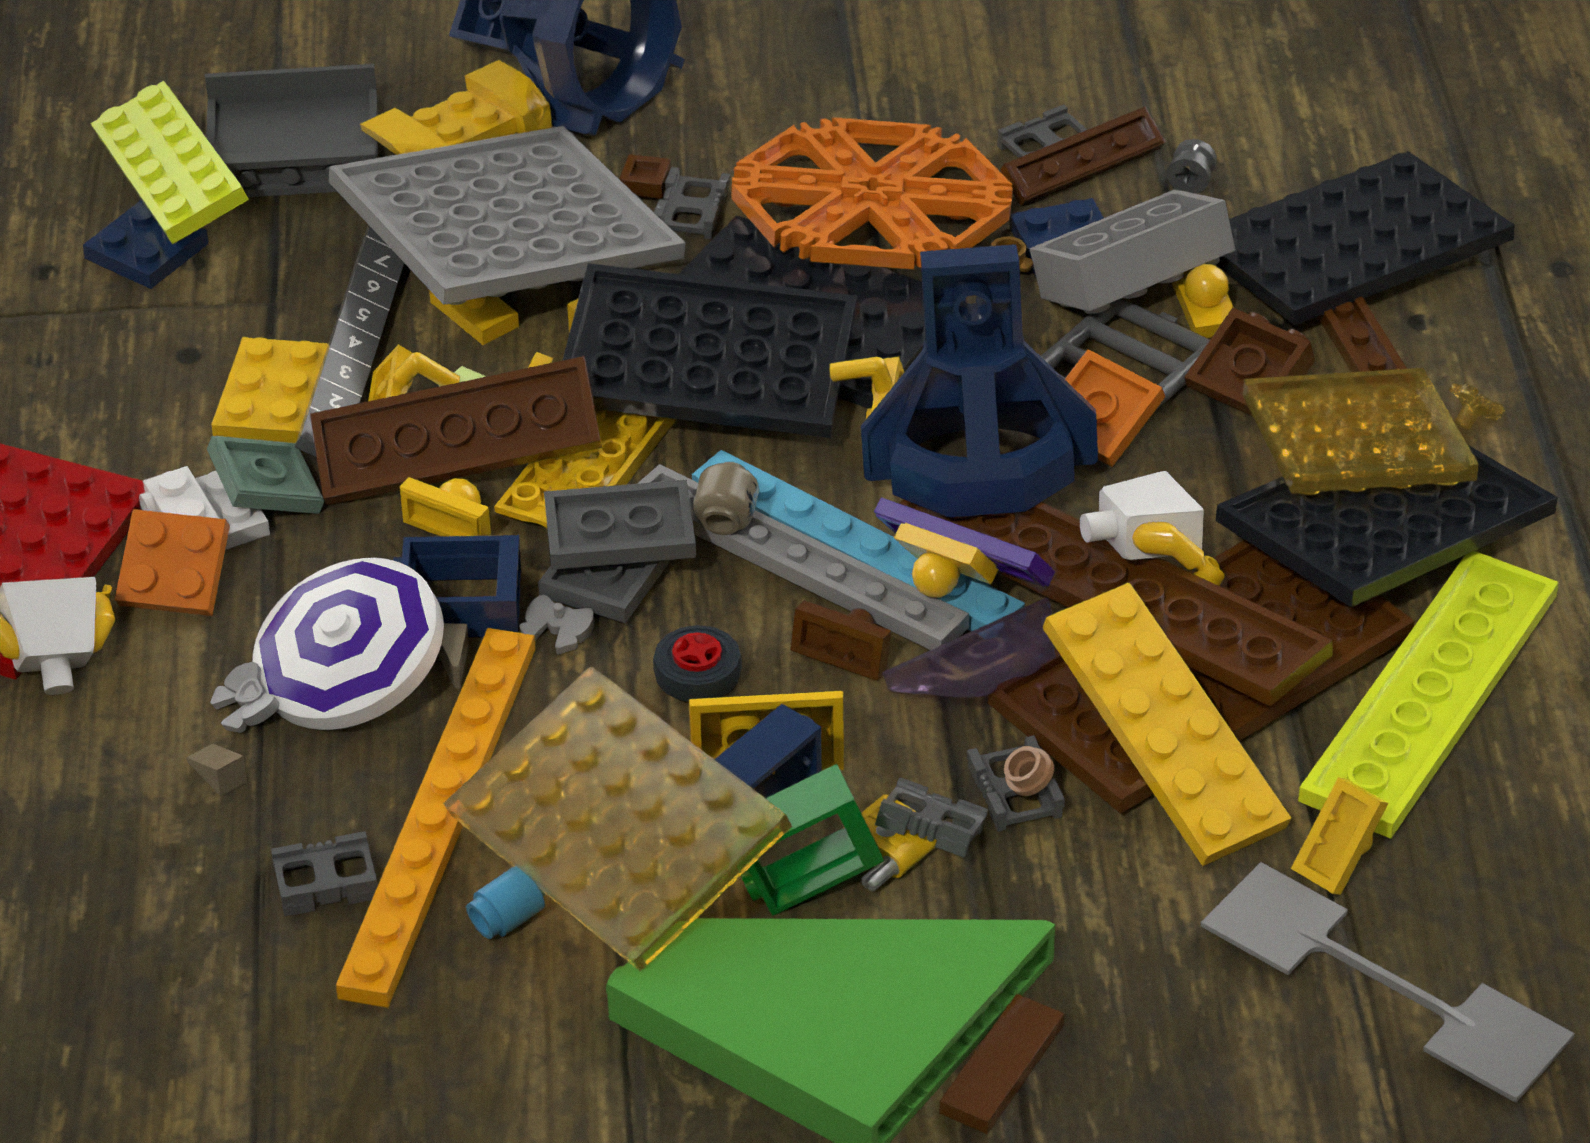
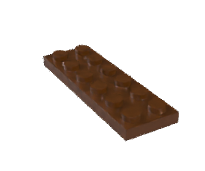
[310,356,602,505]

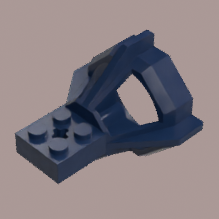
[449,0,685,137]
[861,244,1098,517]

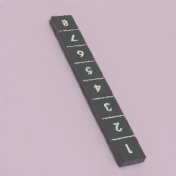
[294,225,404,457]

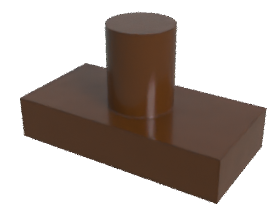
[790,600,892,681]

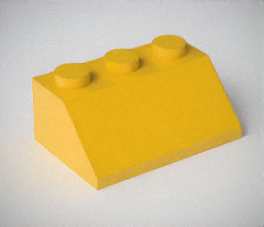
[689,691,844,778]

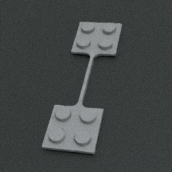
[1201,862,1575,1103]

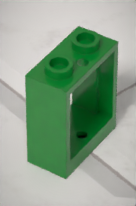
[723,764,885,916]

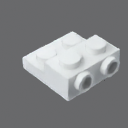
[139,466,270,550]

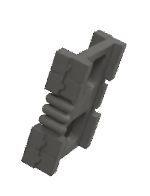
[997,105,1087,158]
[654,167,730,239]
[967,736,1065,832]
[875,777,988,857]
[271,831,378,916]

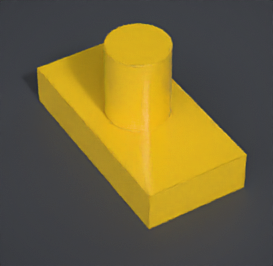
[429,290,519,345]
[1291,777,1389,895]

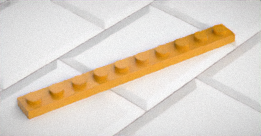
[336,628,536,1008]

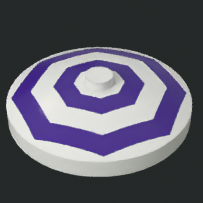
[252,558,444,730]

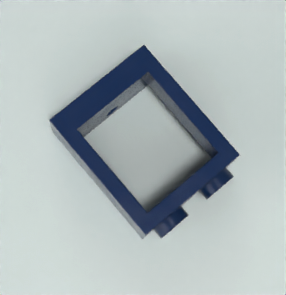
[393,535,522,637]
[700,704,822,860]

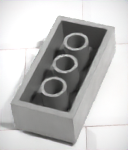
[1030,189,1236,314]

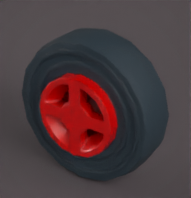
[653,625,742,702]

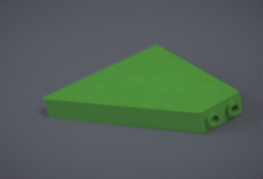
[606,918,1055,1143]

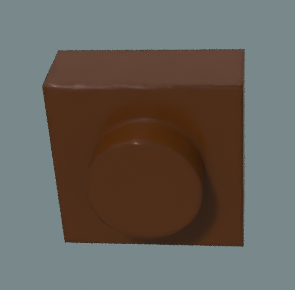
[619,154,671,198]

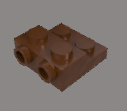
[1184,307,1315,422]

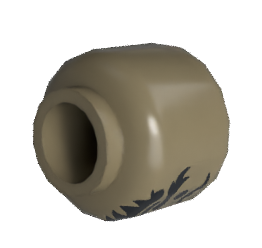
[693,462,759,535]

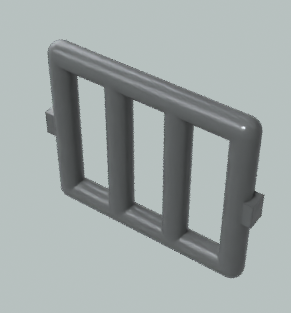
[1041,298,1210,411]

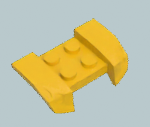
[360,60,552,155]

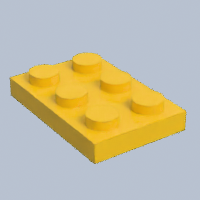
[211,337,329,443]

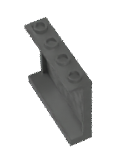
[205,64,379,197]

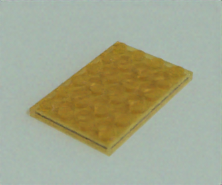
[443,666,792,972]

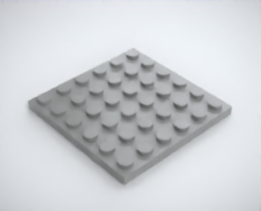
[329,126,685,305]

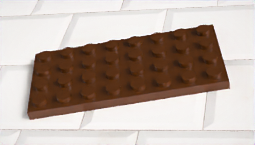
[988,540,1415,814]

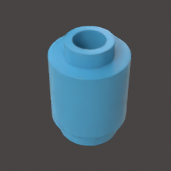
[466,865,547,939]

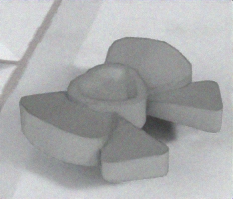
[520,594,595,654]
[210,662,280,733]

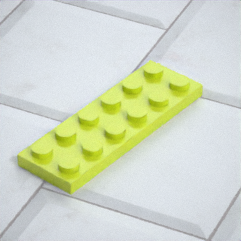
[91,81,249,244]

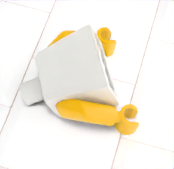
[1080,471,1225,586]
[0,577,115,695]

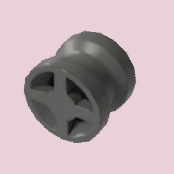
[1167,139,1217,194]

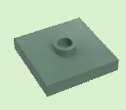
[207,436,324,514]

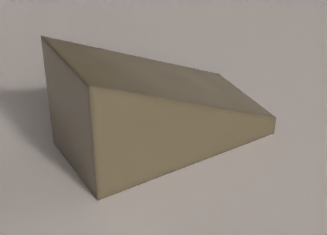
[438,623,469,689]
[186,744,247,797]

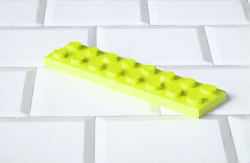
[1298,551,1559,838]

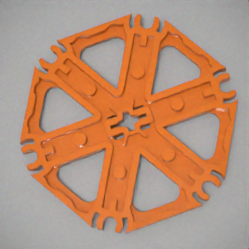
[731,117,1013,269]

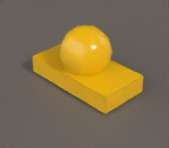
[1172,264,1233,338]
[400,477,491,537]
[894,523,999,598]

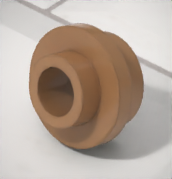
[1004,746,1054,796]

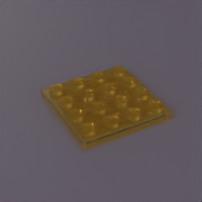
[1243,368,1479,495]

